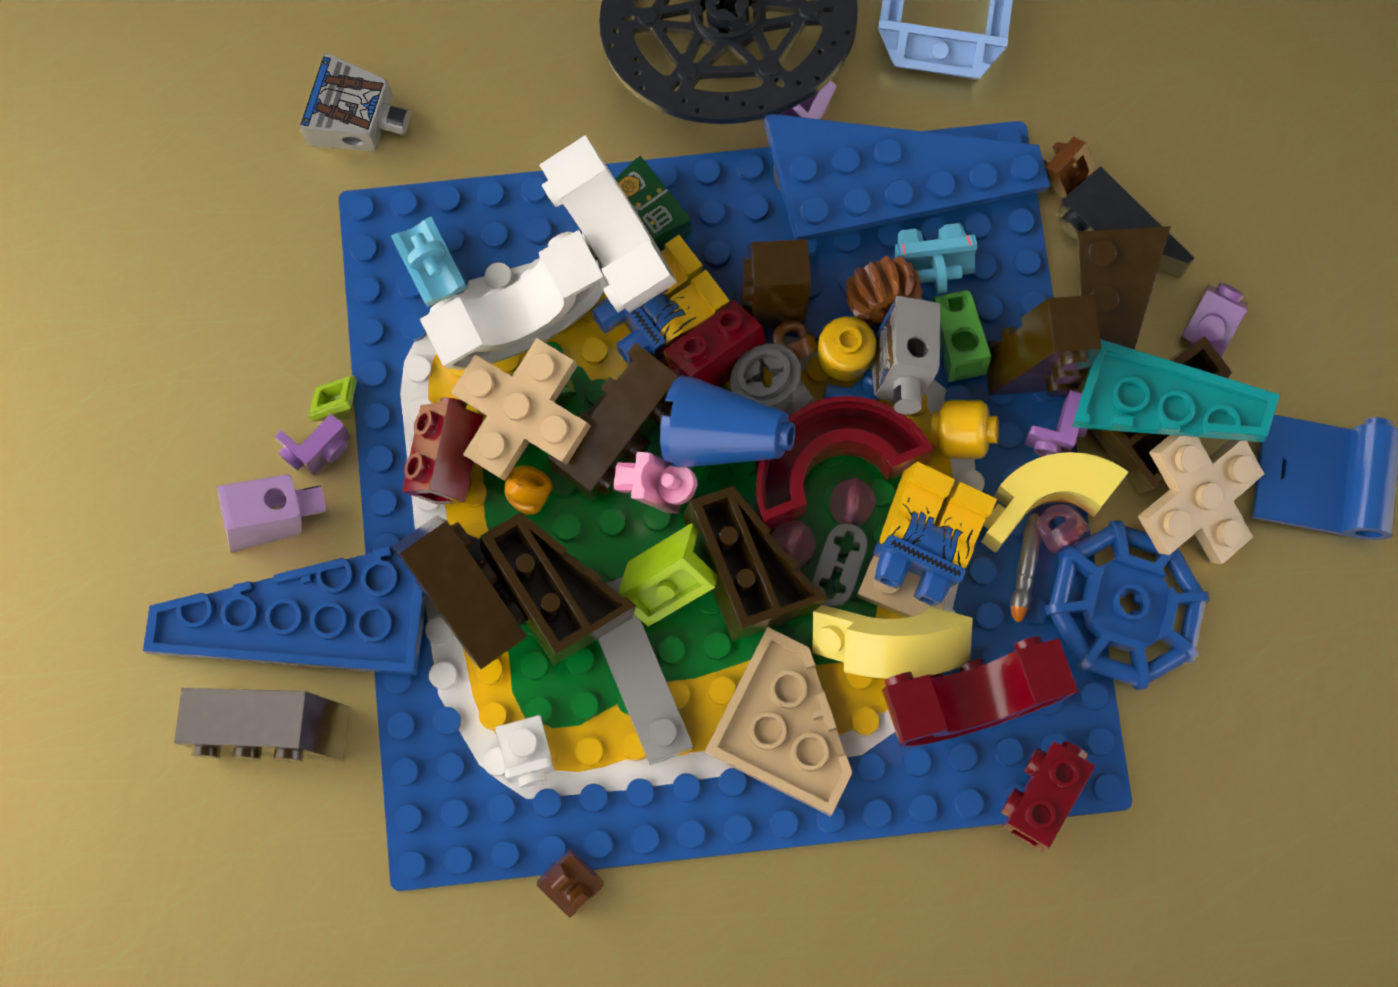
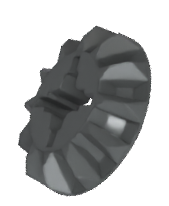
[730,344,802,409]

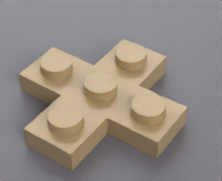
[451,338,591,481]
[1138,435,1264,564]

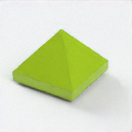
[309,375,357,421]

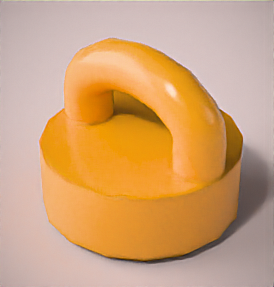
[504,465,552,515]

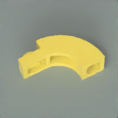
[981,452,1128,553]
[812,605,973,678]

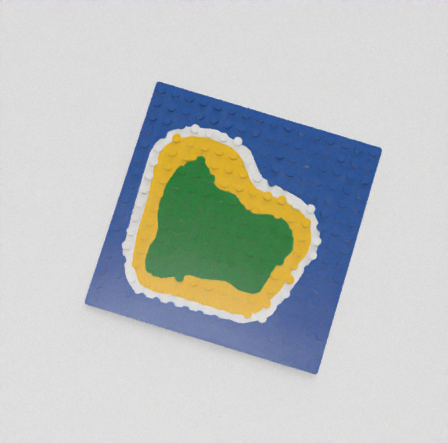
[339,121,1132,891]

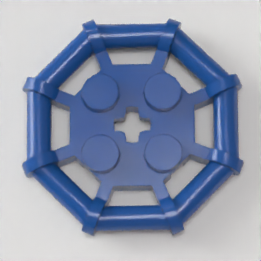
[1045,520,1210,690]

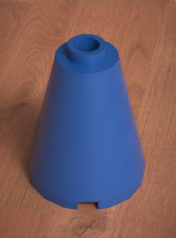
[660,375,795,468]

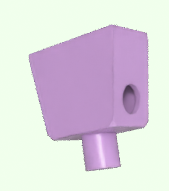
[217,475,326,552]

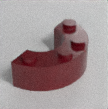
[755,396,934,530]
[882,636,1078,748]

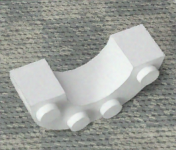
[540,135,677,313]
[420,230,606,370]

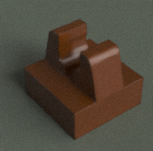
[1043,137,1096,198]
[537,849,604,918]

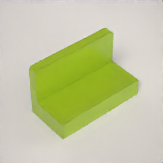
[618,523,718,627]

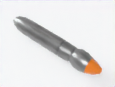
[1010,513,1043,622]

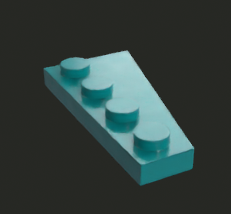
[1071,339,1280,442]

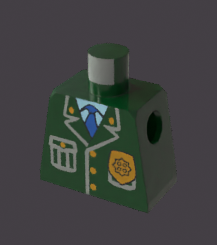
[594,156,691,261]

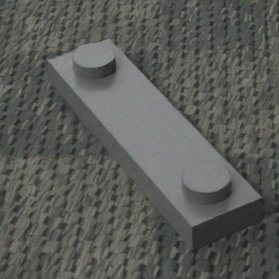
[598,577,693,766]

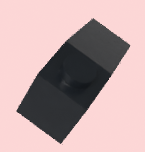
[1056,166,1195,278]

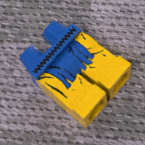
[592,235,730,366]
[873,462,997,607]

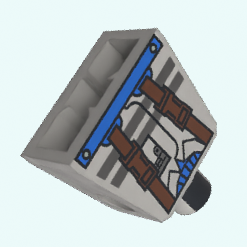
[299,53,411,151]
[871,296,940,414]

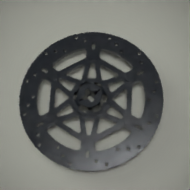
[599,0,858,124]

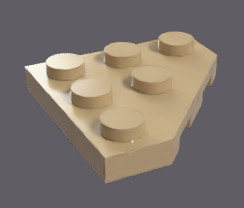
[705,627,852,817]

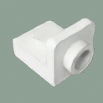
[495,715,555,788]

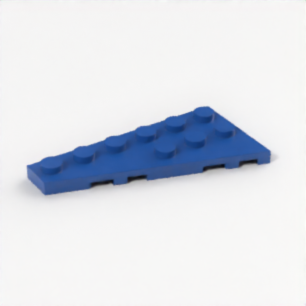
[763,114,1050,240]
[143,546,427,675]

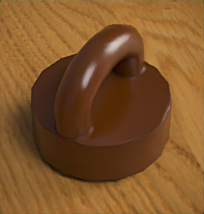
[772,320,818,360]

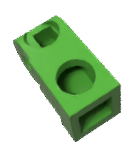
[932,290,991,382]

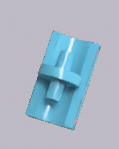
[391,217,467,308]
[895,223,977,294]

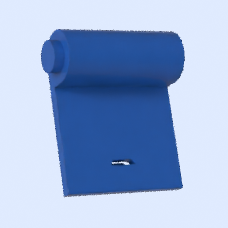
[1252,414,1398,540]

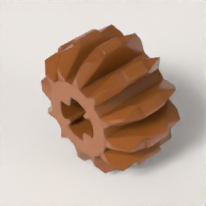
[845,256,923,326]

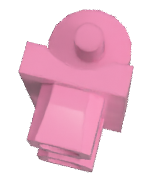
[614,452,697,514]

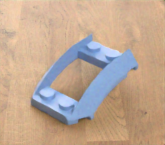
[878,0,1013,79]

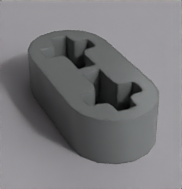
[812,523,868,609]

